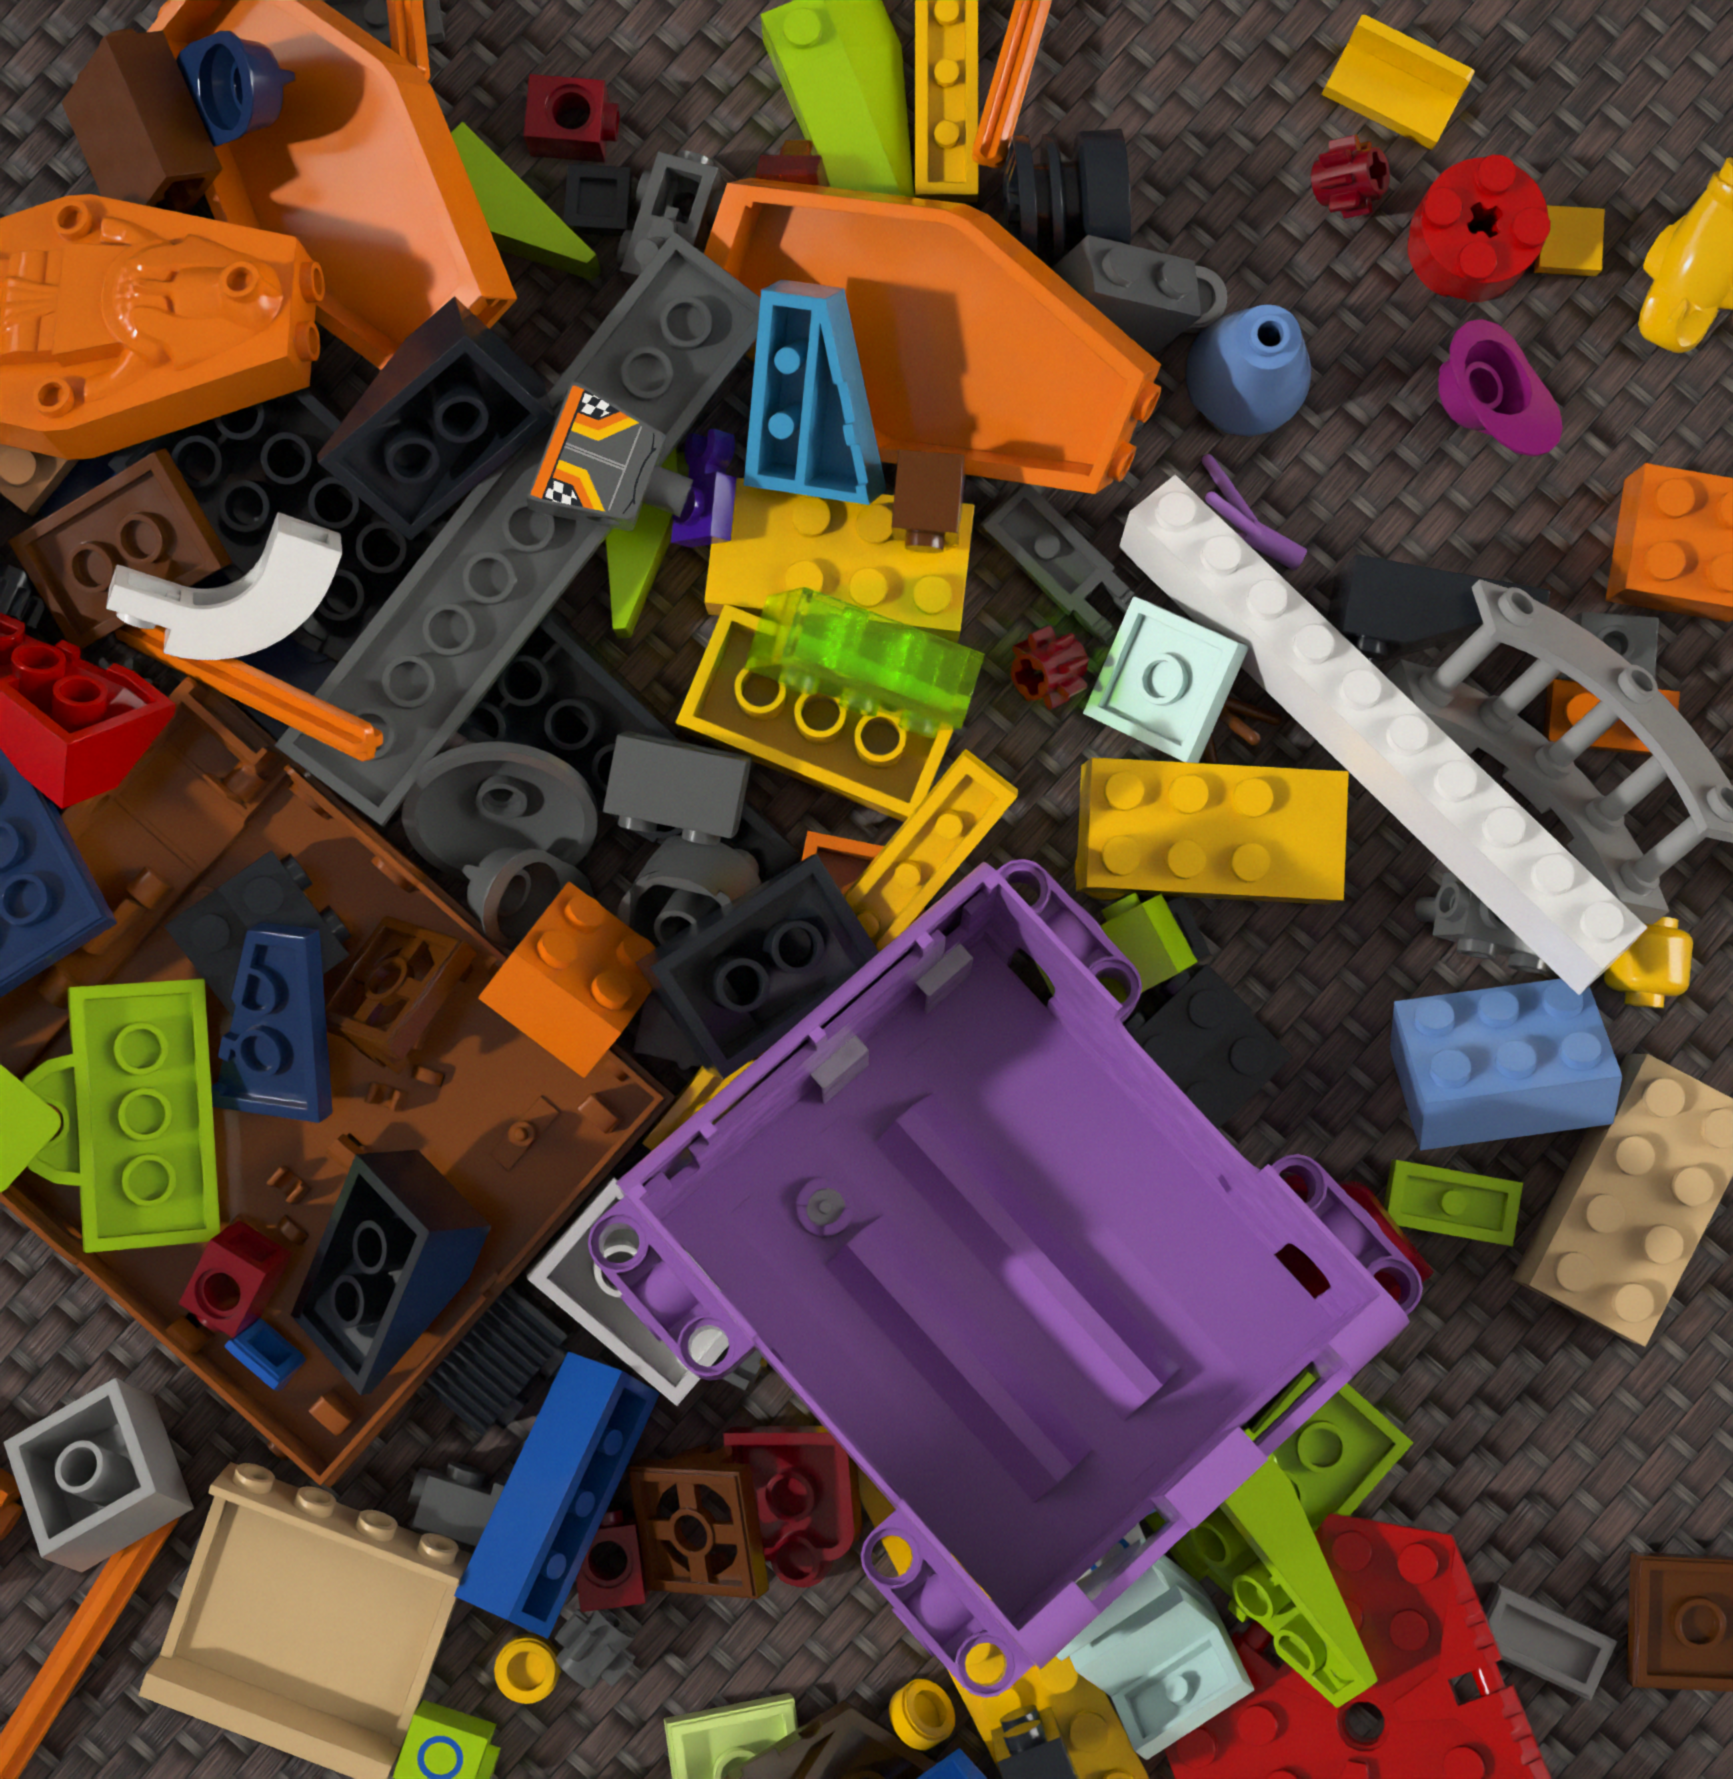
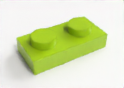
[1384,1159,1523,1246]

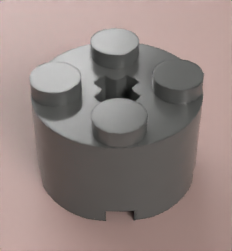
[617,835,762,948]

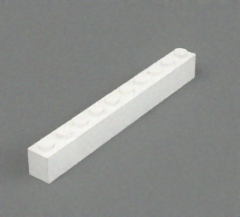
[1119,475,1647,995]

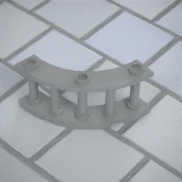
[1386,579,1733,925]

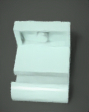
[1056,1538,1255,1760]

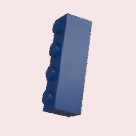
[454,1352,660,1639]

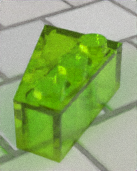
[744,587,985,738]

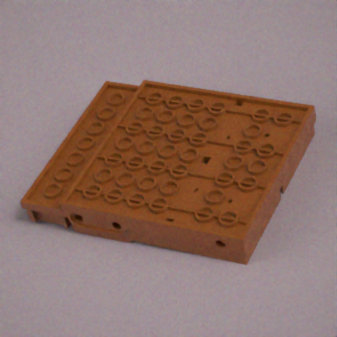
[0,676,677,1488]

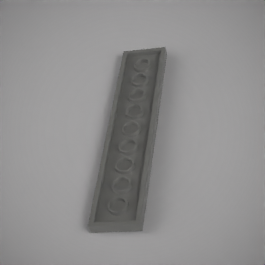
[275,231,760,827]

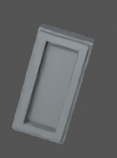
[1483,1582,1617,1701]

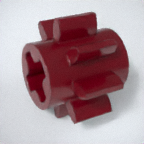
[1311,134,1390,219]
[1011,625,1089,710]

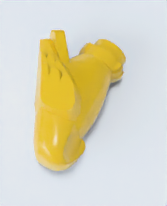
[1638,157,1733,354]

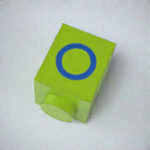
[392,1700,501,1779]

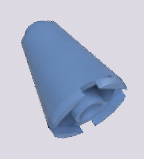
[1185,305,1311,437]

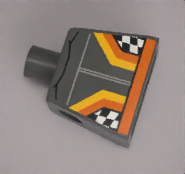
[527,380,693,531]

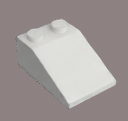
[525,1174,729,1406]

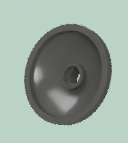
[402,741,598,882]

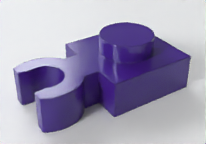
[671,429,737,548]

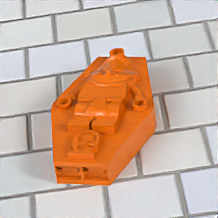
[147,0,518,370]
[704,178,1161,494]
[0,194,325,460]

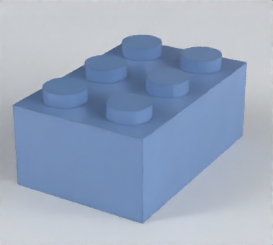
[1390,978,1622,1150]

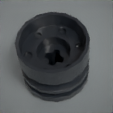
[1003,129,1131,268]

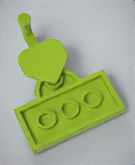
[0,979,220,1253]

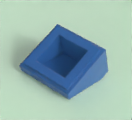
[224,1318,307,1392]

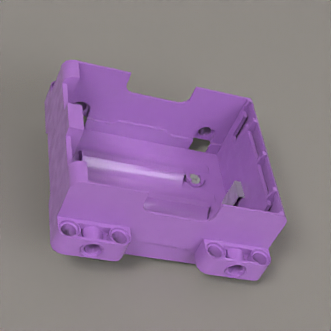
[588,859,1423,1698]

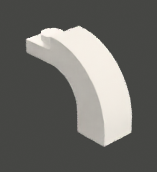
[106,512,342,660]

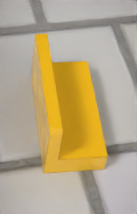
[1321,15,1475,150]

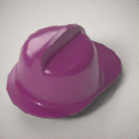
[1438,319,1563,457]

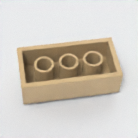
[1511,1054,1733,1347]

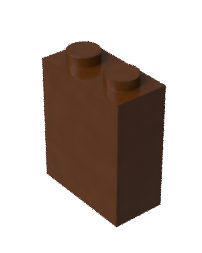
[62,29,223,214]

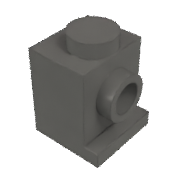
[408,1462,509,1547]

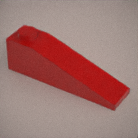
[0,612,176,809]

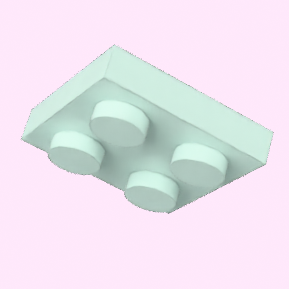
[1083,596,1249,763]

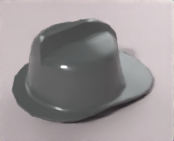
[462,847,594,951]

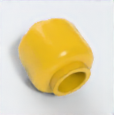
[1604,917,1693,1008]

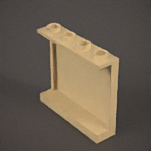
[138,1462,473,1779]

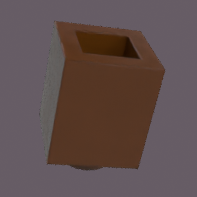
[891,449,966,553]

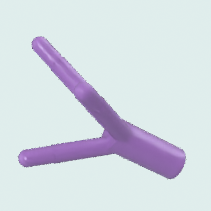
[1202,454,1307,571]

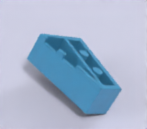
[744,279,887,505]

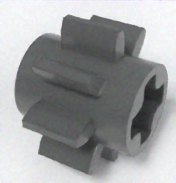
[555,1609,636,1690]

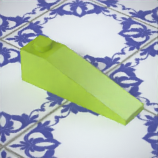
[760,0,915,198]
[1144,1428,1378,1708]

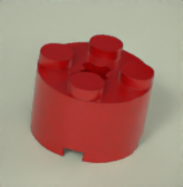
[1407,154,1551,303]

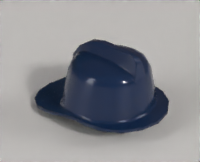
[176,31,296,148]

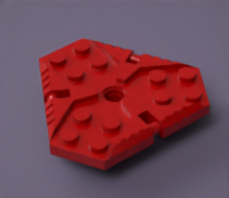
[1164,1512,1552,1779]

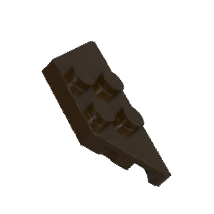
[724,1700,940,1779]

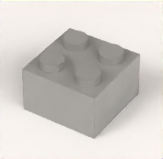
[3,1378,194,1573]

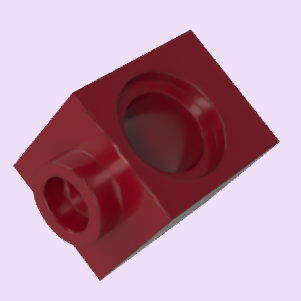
[524,74,620,162]
[178,1220,293,1338]
[576,1507,650,1612]

